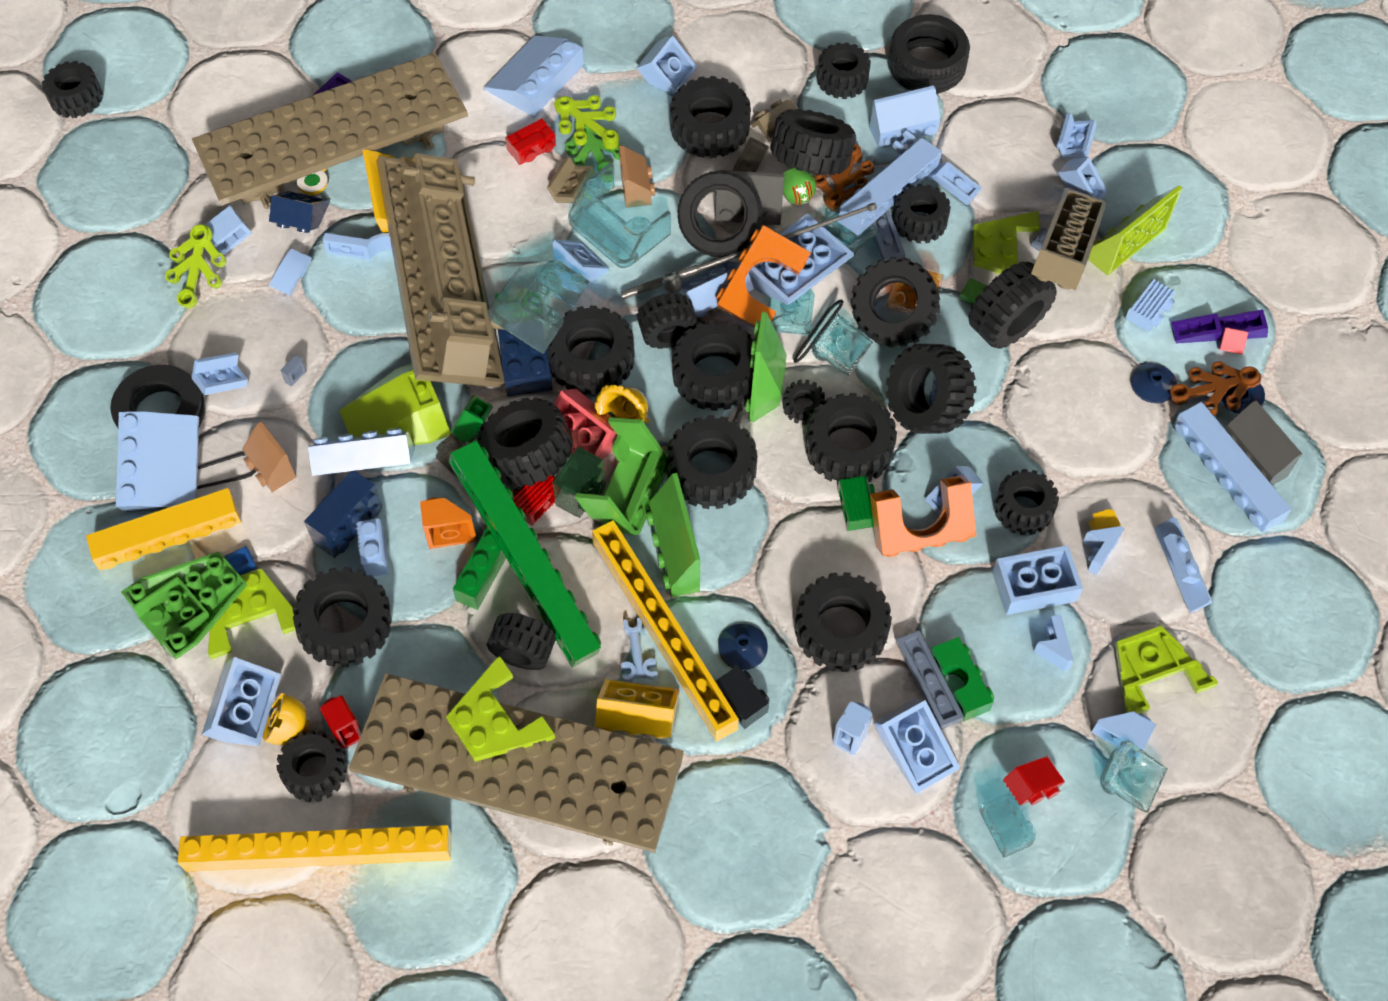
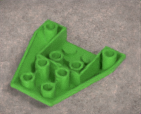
[746,312,787,422]
[121,551,247,659]

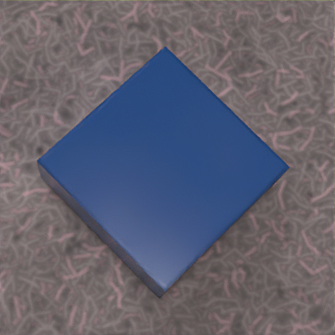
[224,546,257,575]

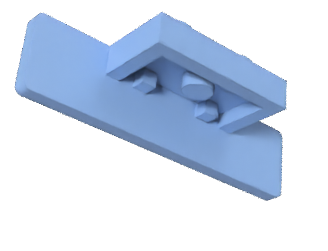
[1155,517,1212,613]

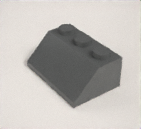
[715,170,785,225]
[1225,401,1302,486]

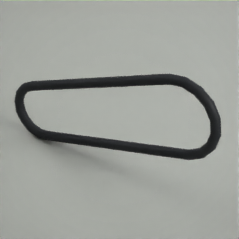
[793,299,844,363]
[197,452,256,489]

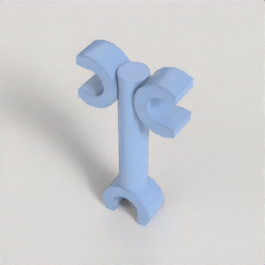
[621,618,658,682]

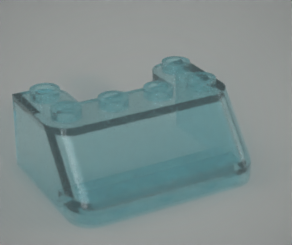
[488,260,590,354]

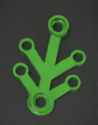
[565,121,622,181]

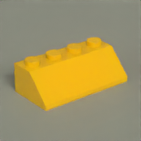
[363,149,395,233]

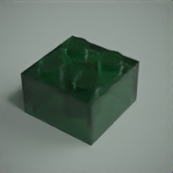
[552,447,606,518]

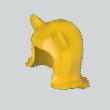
[595,385,650,423]

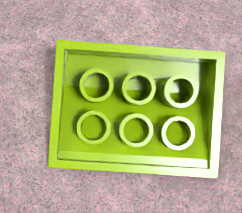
[1088,185,1183,276]

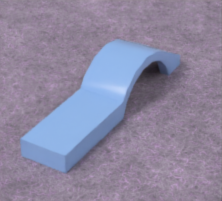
[893,130,982,206]
[323,233,392,260]

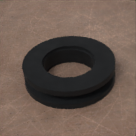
[110,365,205,428]

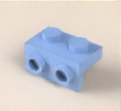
[1056,113,1097,159]
[192,352,248,395]

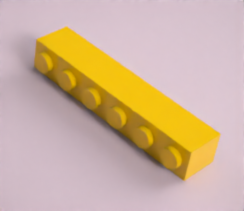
[86,488,241,570]

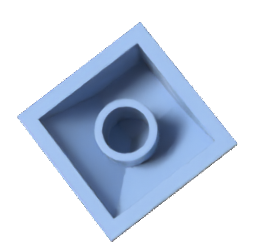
[553,239,609,289]

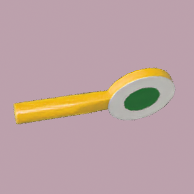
[297,168,328,195]

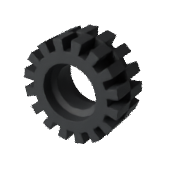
[783,379,825,425]

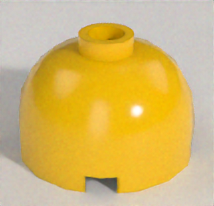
[262,693,310,746]

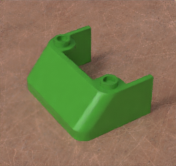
[575,417,667,535]

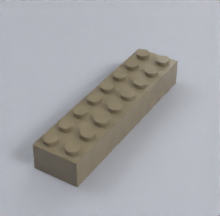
[1031,187,1107,290]

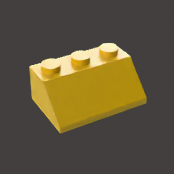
[595,679,680,739]

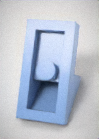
[1083,526,1124,575]
[1034,615,1074,671]

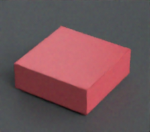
[1219,327,1249,355]

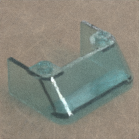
[568,163,671,268]

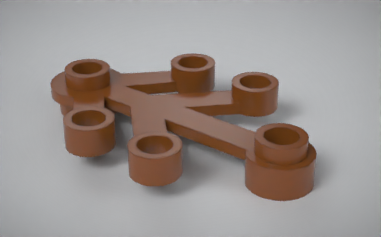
[814,143,874,212]
[1170,361,1261,415]

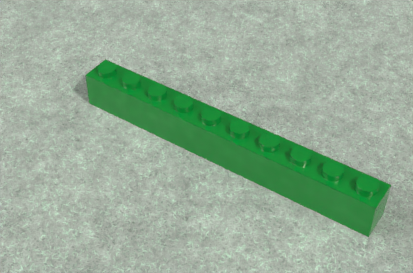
[449,440,601,668]

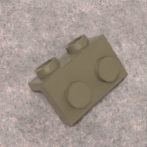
[751,98,796,143]
[547,157,596,204]

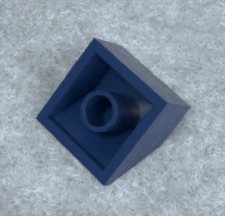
[269,191,330,233]

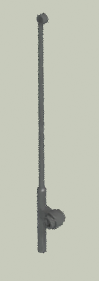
[621,203,877,300]

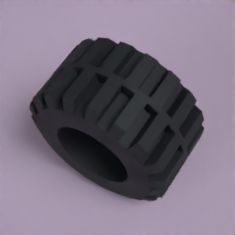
[817,42,871,99]
[42,61,103,118]
[893,184,951,244]
[637,293,698,349]
[994,469,1059,535]
[486,613,556,670]
[276,730,348,802]

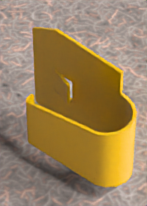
[1089,509,1121,530]

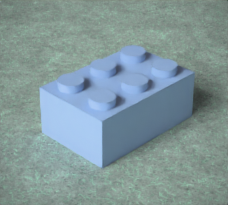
[993,545,1083,615]

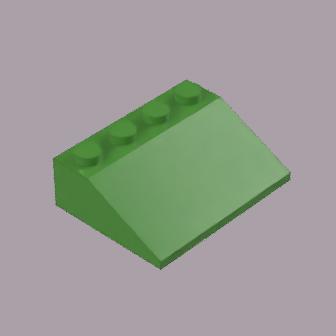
[646,473,700,598]

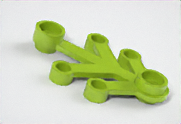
[554,95,620,150]
[165,224,227,309]

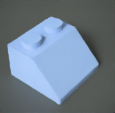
[637,35,698,95]

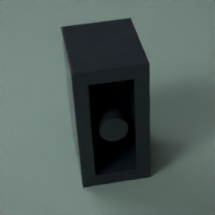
[715,665,770,729]

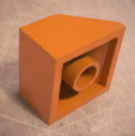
[420,497,477,549]

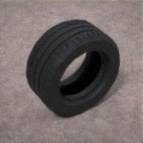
[888,14,970,94]
[677,171,763,257]

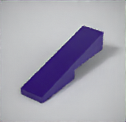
[1171,309,1268,344]

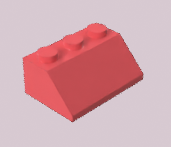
[554,389,618,470]

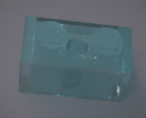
[979,792,1036,858]

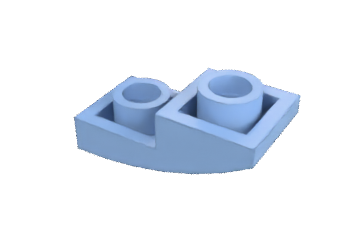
[269,249,312,296]

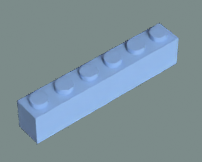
[838,138,942,236]
[1174,402,1292,533]

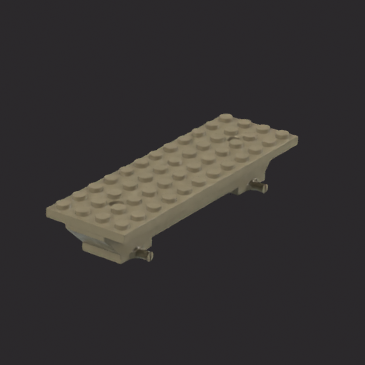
[192,52,468,210]
[376,153,506,388]
[349,673,684,853]

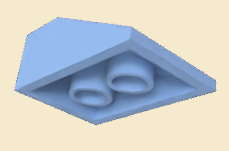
[873,698,960,794]

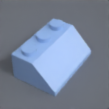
[870,85,940,148]
[674,261,754,318]
[201,657,281,746]

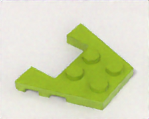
[973,211,1040,274]
[208,569,295,659]
[1115,625,1218,714]
[446,657,555,762]

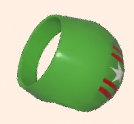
[783,168,816,205]

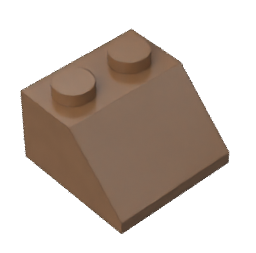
[619,146,655,208]
[242,421,296,492]

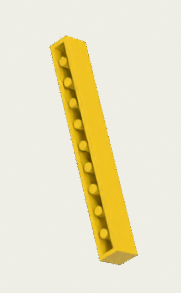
[592,520,739,742]
[178,825,452,872]

